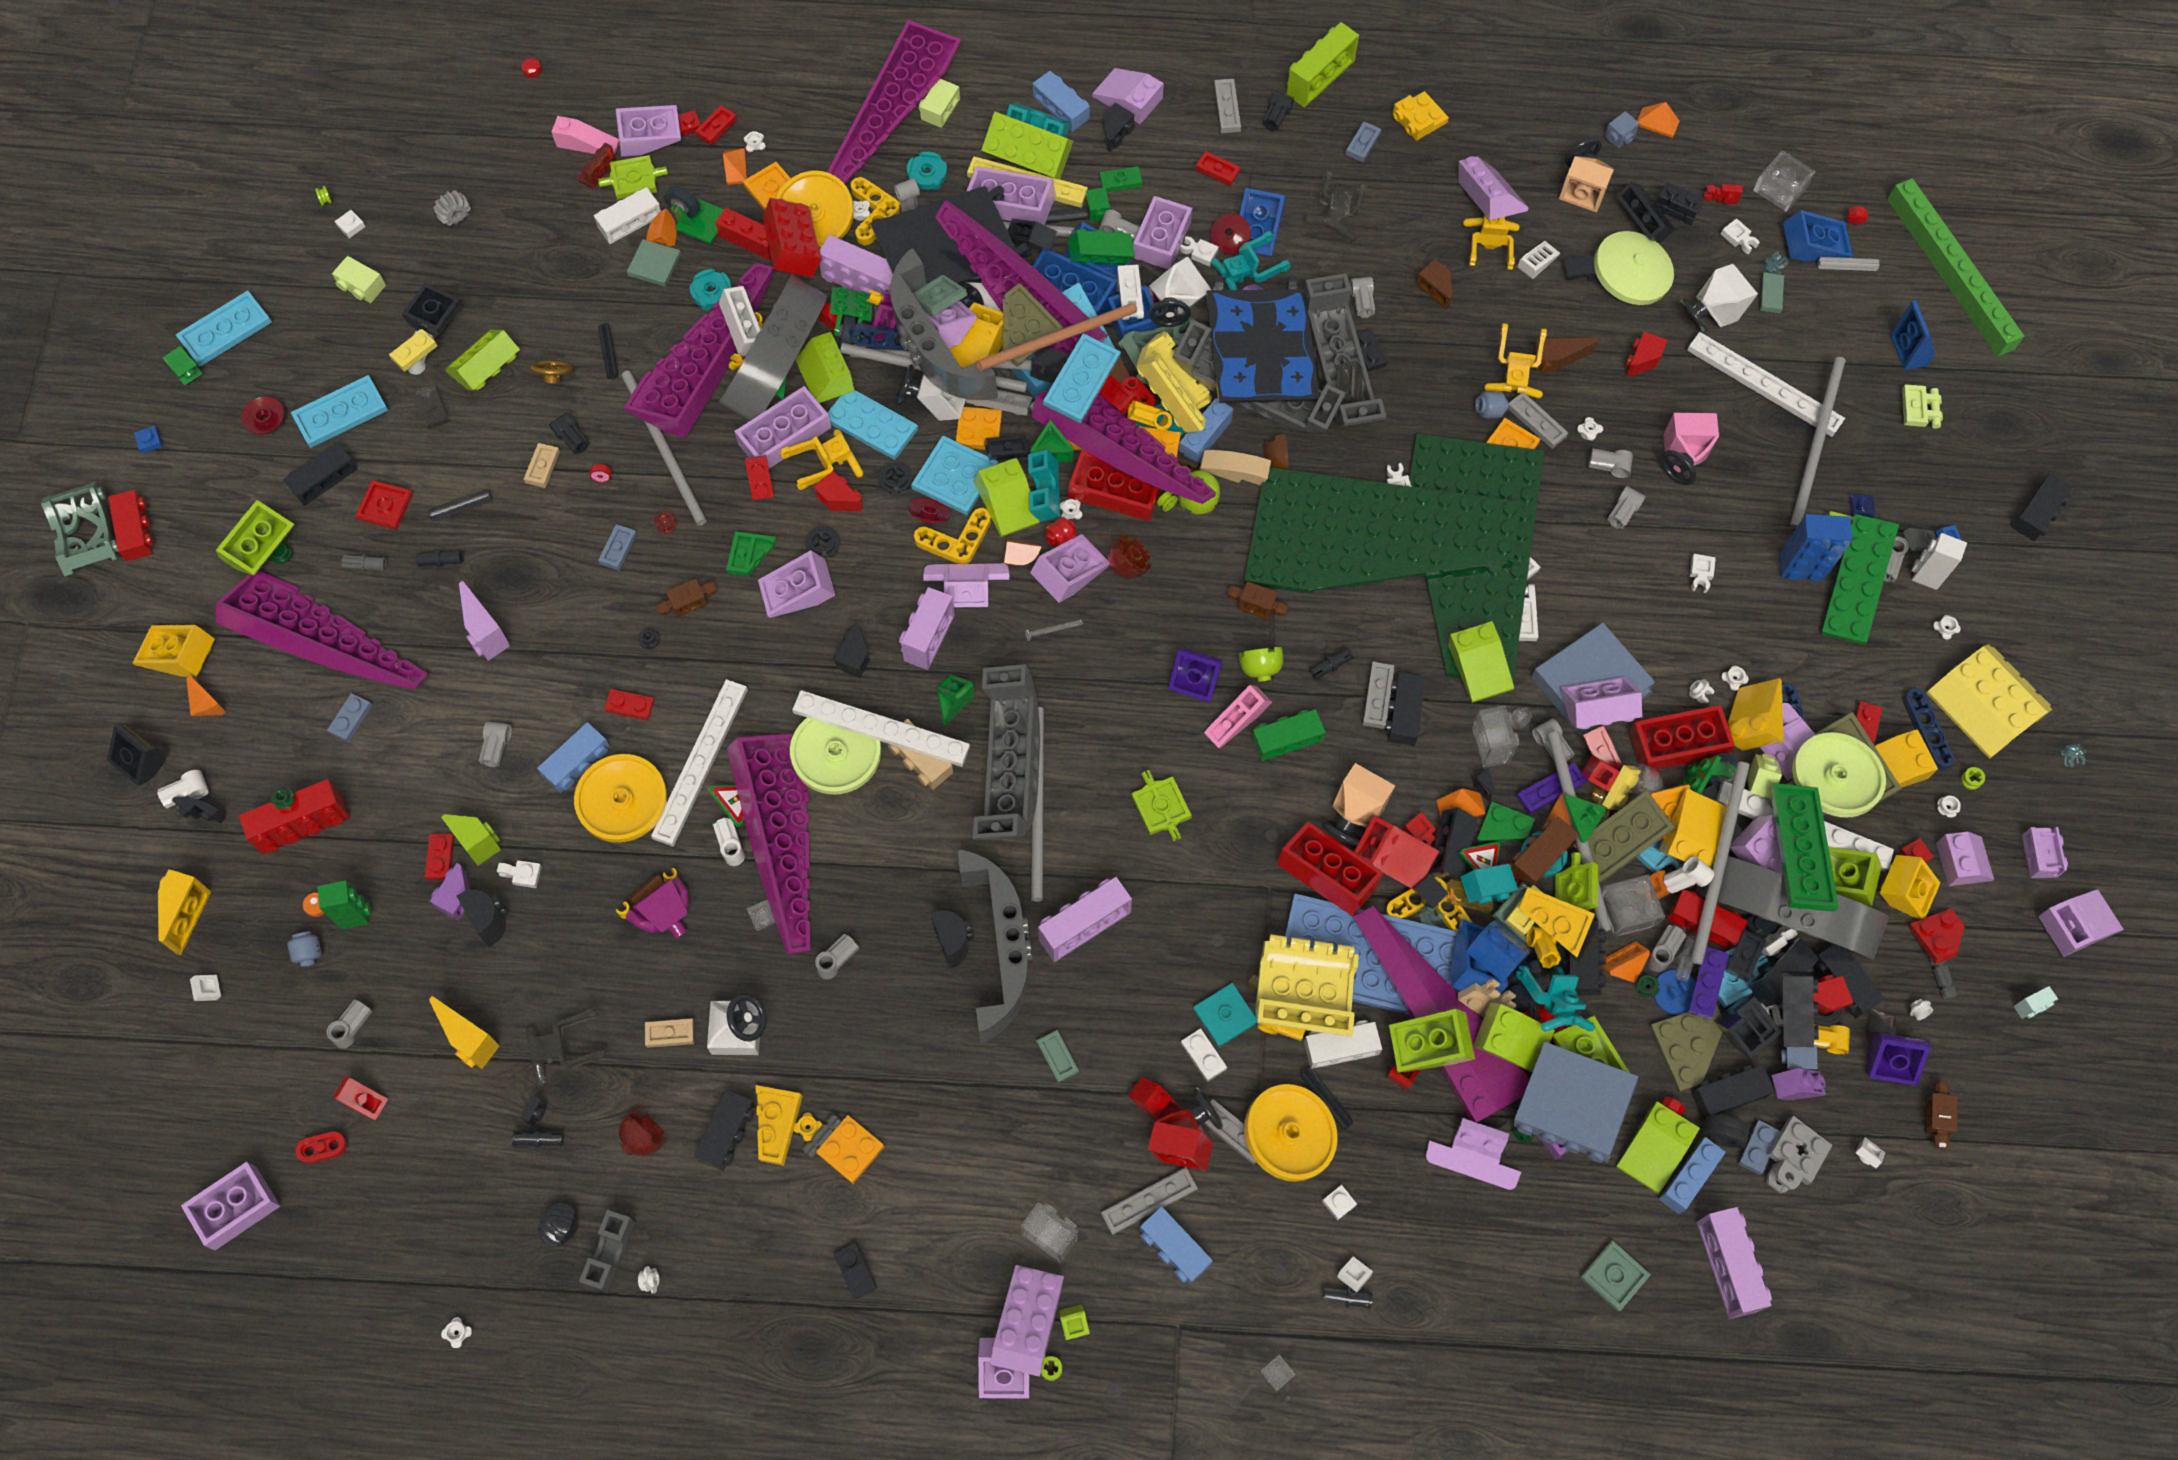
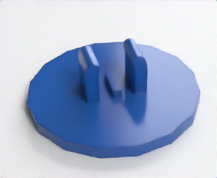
[1653,970,1696,1016]

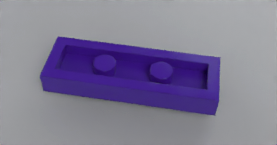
[1516,763,1587,815]
[1688,947,1729,1020]

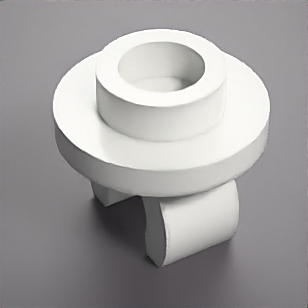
[1689,679,1714,704]

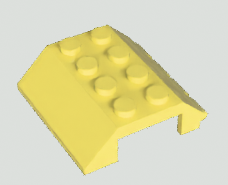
[1137,331,1212,432]
[1926,644,2052,759]
[1255,934,1359,1037]

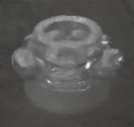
[1511,707,1532,728]

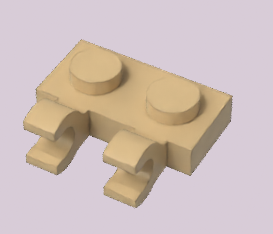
[1458,979,1516,1018]

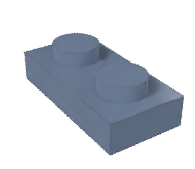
[1345,122,1381,163]
[598,524,637,571]
[327,693,373,743]
[1738,1120,1781,1175]

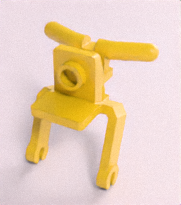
[1463,214,1520,270]
[1484,323,1547,399]
[780,429,863,490]

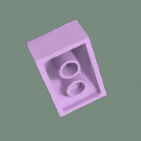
[1092,68,1164,124]
[616,105,681,157]
[1030,534,1111,603]
[758,551,835,618]
[459,581,510,661]

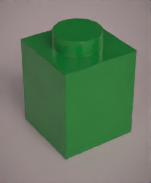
[1086,187,1110,222]

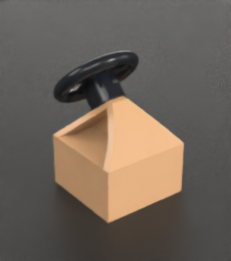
[1559,138,1614,212]
[1321,763,1395,846]

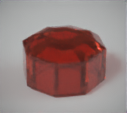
[654,511,677,534]

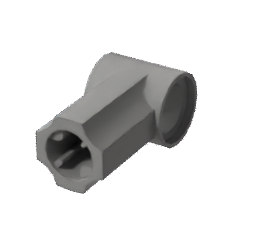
[894,178,920,212]
[1099,210,1140,243]
[1350,277,1375,318]
[1588,448,1633,478]
[1607,486,1646,529]
[1884,536,1909,582]
[1532,719,1575,761]
[479,721,512,767]
[1647,925,1686,972]
[815,934,859,979]
[327,999,372,1048]

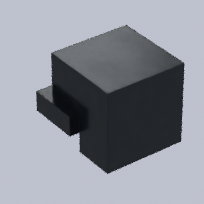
[1714,995,1782,1058]

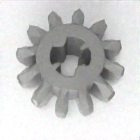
[433,190,471,226]

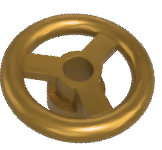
[530,361,573,383]

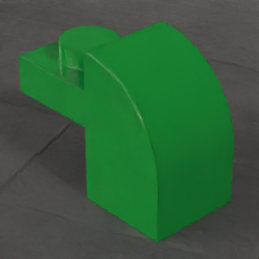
[162,346,202,386]

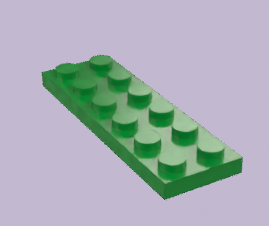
[1821,514,1899,646]
[1770,783,1839,912]

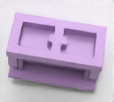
[2022,827,2068,878]

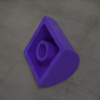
[1168,647,1223,702]
[1867,1032,1931,1086]

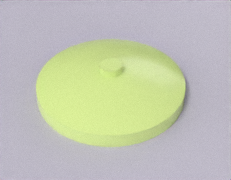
[1594,231,1674,305]
[790,718,881,795]
[1792,732,1886,817]

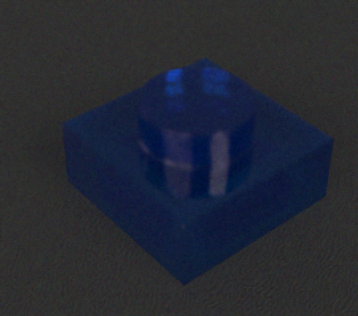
[1850,494,1875,518]

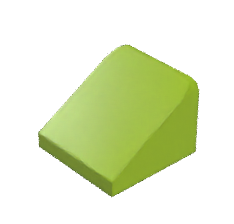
[1058,1305,1090,1340]

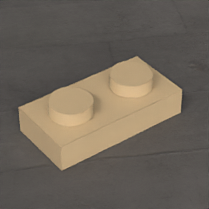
[524,443,560,488]
[645,1019,694,1048]

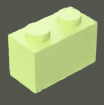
[919,79,960,128]
[332,256,386,303]
[1746,754,1782,799]

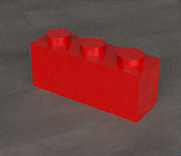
[715,207,772,261]
[108,490,154,561]
[1666,889,1747,950]

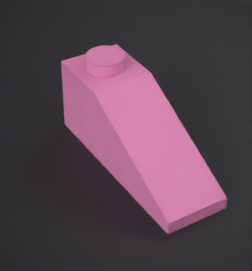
[552,116,619,158]
[1204,685,1272,748]

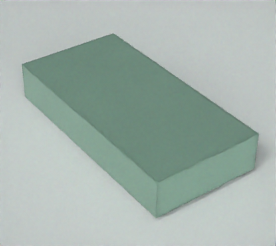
[1760,272,1784,313]
[1036,1030,1079,1083]

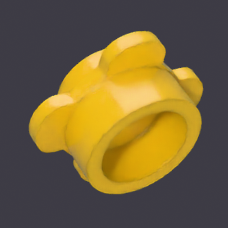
[794,1113,822,1142]

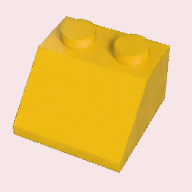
[1880,855,1940,920]

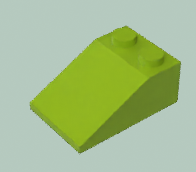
[974,458,1040,537]
[1448,621,1514,703]
[1829,847,1882,907]
[1473,1002,1555,1073]
[1389,1009,1475,1073]
[1552,1016,1630,1073]
[1616,1102,1700,1194]

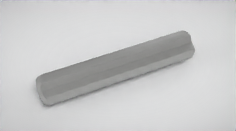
[1817,257,1880,271]

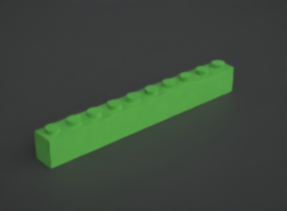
[1887,178,2024,357]

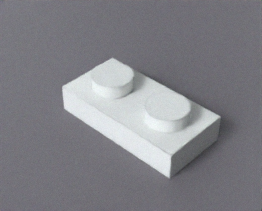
[1181,1029,1227,1082]

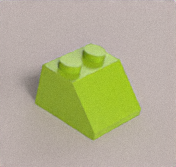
[441,814,501,866]

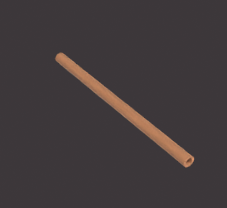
[976,303,1137,371]

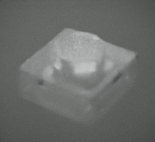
[747,899,775,931]
[1260,1355,1296,1392]

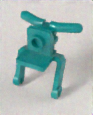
[1211,231,1291,290]
[1516,966,1595,1032]

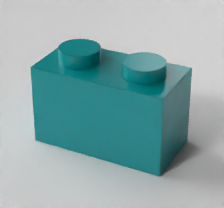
[1461,864,1518,905]

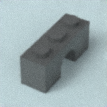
[579,1210,635,1294]

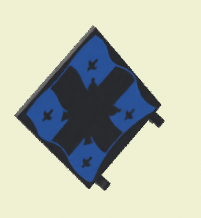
[1206,275,1319,403]

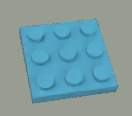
[911,436,998,516]

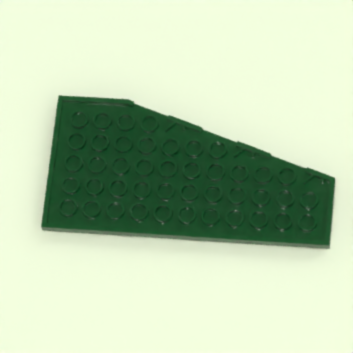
[1410,434,1544,681]
[1244,467,1522,593]

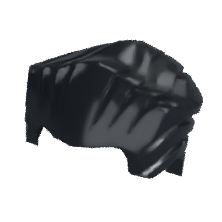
[538,1203,577,1246]

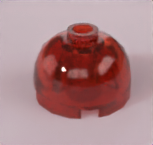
[1108,535,1152,580]
[618,1109,668,1156]

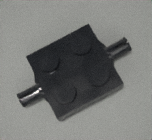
[1504,958,1551,1020]

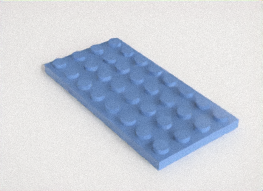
[1285,894,1460,1015]

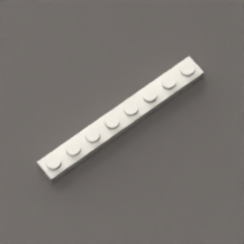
[1687,332,1845,437]
[651,679,748,847]
[793,690,970,767]
[1716,781,1894,872]

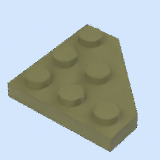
[1002,283,1063,367]
[1649,1005,1722,1093]

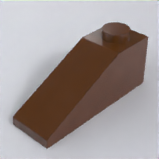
[1532,338,1598,373]

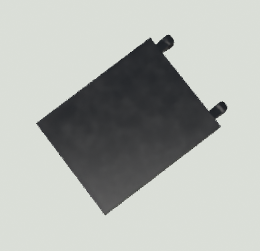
[870,186,1032,284]

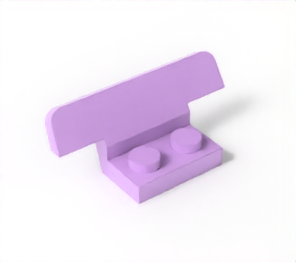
[923,563,1009,607]
[1760,703,1815,781]
[1426,1118,1521,1190]

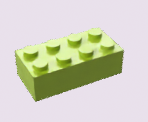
[1287,22,1359,108]
[981,111,1073,180]

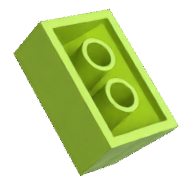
[445,329,520,391]
[795,332,855,403]
[216,500,295,576]

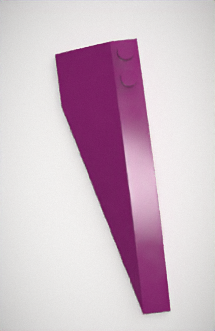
[827,20,962,184]
[935,200,1108,355]
[624,263,774,438]
[1032,389,1216,504]
[216,570,428,689]
[727,734,810,955]
[1353,906,1529,1123]

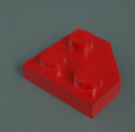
[1909,908,1965,964]

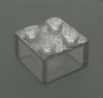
[1753,150,1816,212]
[1472,705,1519,768]
[1601,874,1665,937]
[1020,1202,1078,1263]

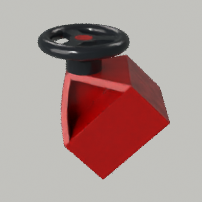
[1148,1087,1223,1171]

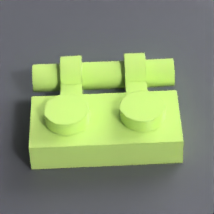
[1902,385,1943,429]

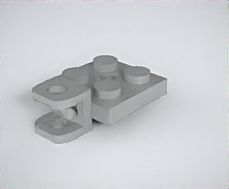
[1766,1116,1832,1193]

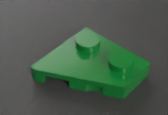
[726,531,777,576]
[1476,802,1535,843]

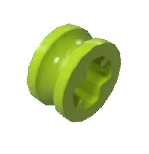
[315,186,332,206]
[1157,491,1178,512]
[1961,767,1985,790]
[1041,1356,1062,1381]

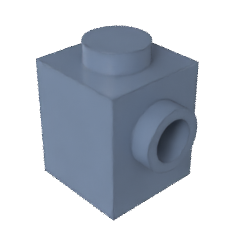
[1604,111,1640,149]
[1781,1045,1818,1069]

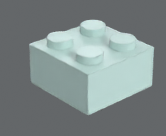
[2013,986,2058,1019]

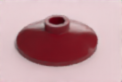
[1211,213,1251,255]
[241,396,285,434]
[908,498,951,524]

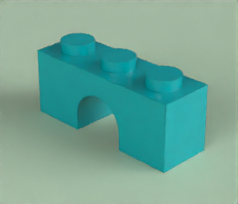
[1006,103,1071,138]
[1028,450,1060,522]

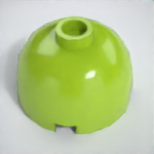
[1178,470,1220,514]
[1239,647,1283,682]

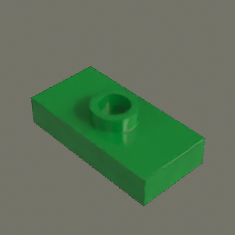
[1099,166,1142,193]

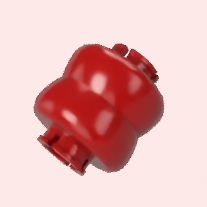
[1044,517,1077,547]

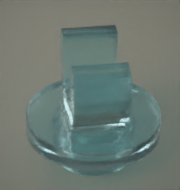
[1765,252,1789,274]
[2061,744,2086,767]
[1419,904,1445,926]

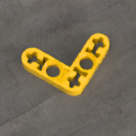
[851,177,900,246]
[914,508,991,564]
[1386,877,1472,932]

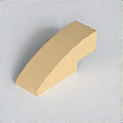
[1200,450,1271,486]

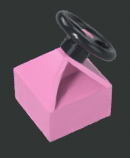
[1660,413,1719,485]

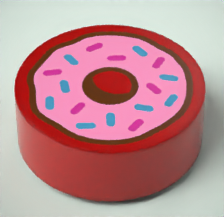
[589,464,612,483]

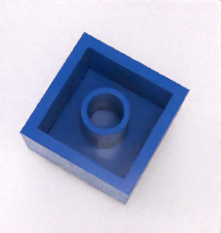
[1107,286,1161,341]

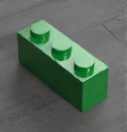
[1068,229,1135,265]
[1252,709,1326,761]
[317,880,372,929]

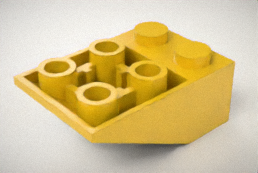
[949,302,1003,369]

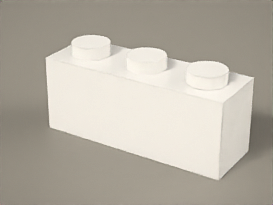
[594,187,661,244]
[719,286,760,356]
[1911,533,1967,590]
[1304,1020,1382,1069]

